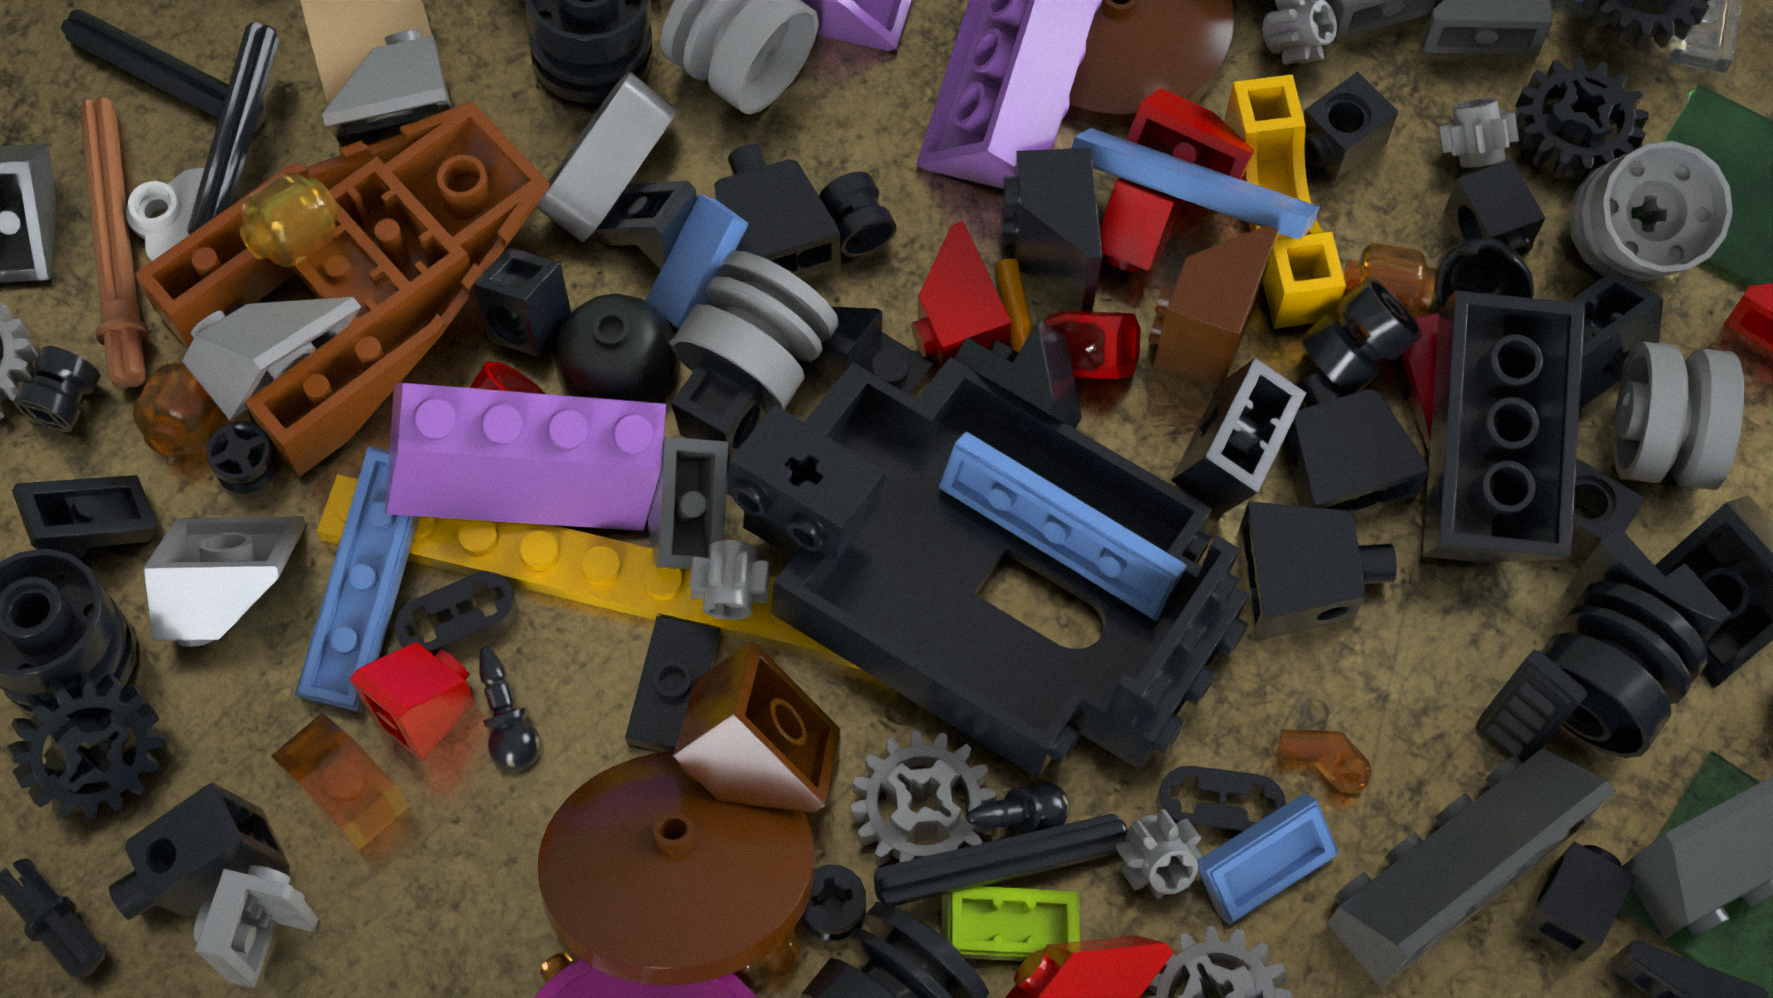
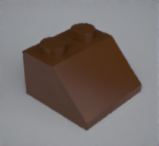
[1148,225,1279,389]
[673,640,840,813]

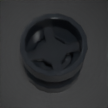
[819,171,897,257]
[13,346,101,432]

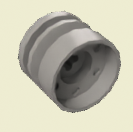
[660,0,819,115]
[1569,141,1733,283]
[670,251,839,414]

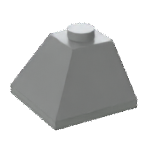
[322,30,452,139]
[182,297,361,420]
[144,516,305,647]

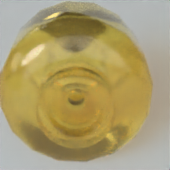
[240,172,339,267]

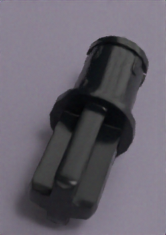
[0,859,105,979]

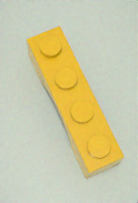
[1224,74,1346,329]

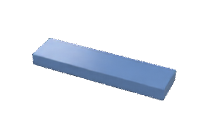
[1071,128,1320,240]
[939,431,1187,621]
[294,446,420,714]

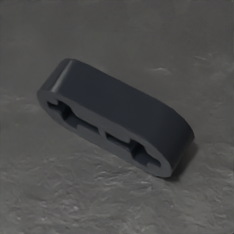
[395,572,518,656]
[1156,766,1286,839]

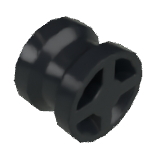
[206,421,281,499]
[800,865,866,944]

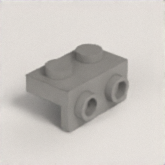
[193,865,319,989]

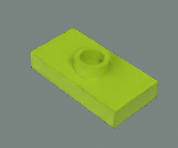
[942,886,1080,961]

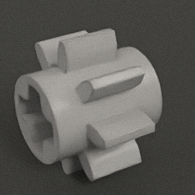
[1263,0,1337,65]
[1439,98,1519,167]
[689,540,771,620]
[1116,809,1204,899]

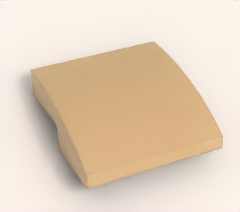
[300,0,432,105]

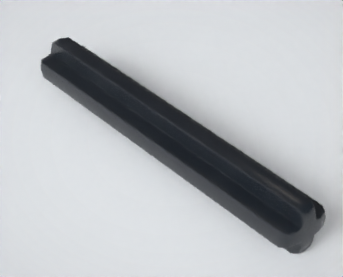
[61,9,267,133]
[187,22,279,235]
[873,814,1128,906]

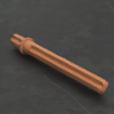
[80,97,148,389]

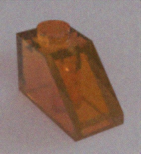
[271,713,409,852]

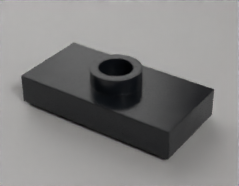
[625,616,721,752]

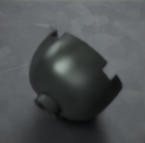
[555,293,680,403]

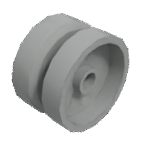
[1613,342,1744,490]

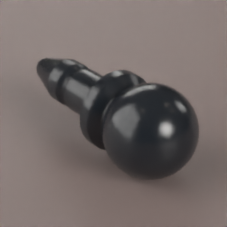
[479,646,541,771]
[966,781,1070,835]

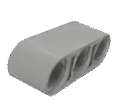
[536,71,677,242]

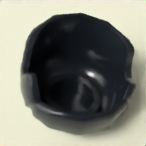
[1432,238,1535,309]

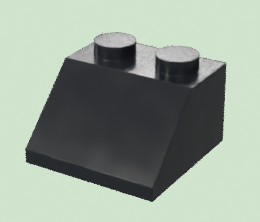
[1000,148,1102,312]
[1655,495,1773,685]

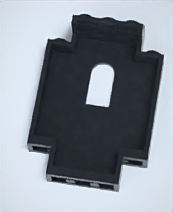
[743,357,1249,779]

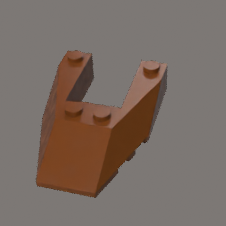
[134,102,550,477]

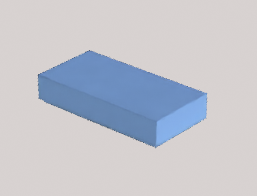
[645,193,749,328]
[1197,793,1339,925]

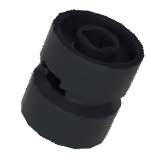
[1301,276,1423,394]

